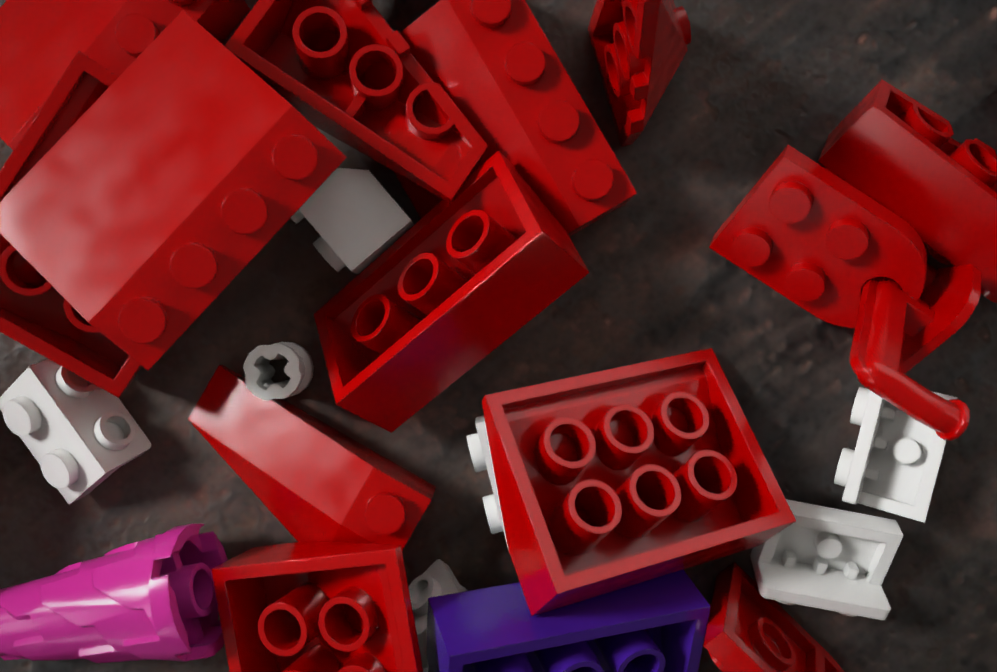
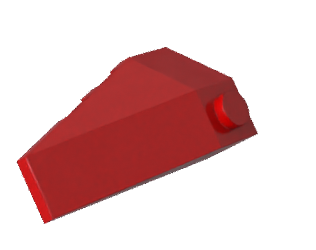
[225,0,488,203]

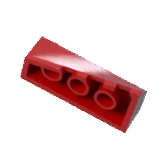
[818,79,997,303]

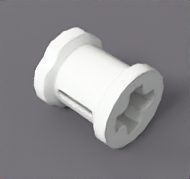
[243,342,314,401]

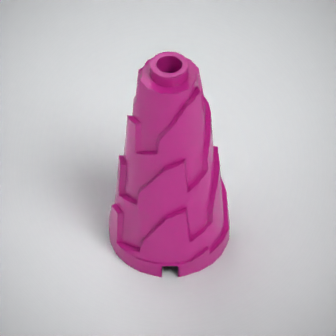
[0,524,228,663]

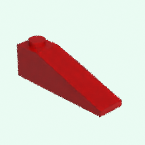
[588,0,691,147]
[188,365,436,551]

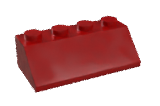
[314,150,590,433]

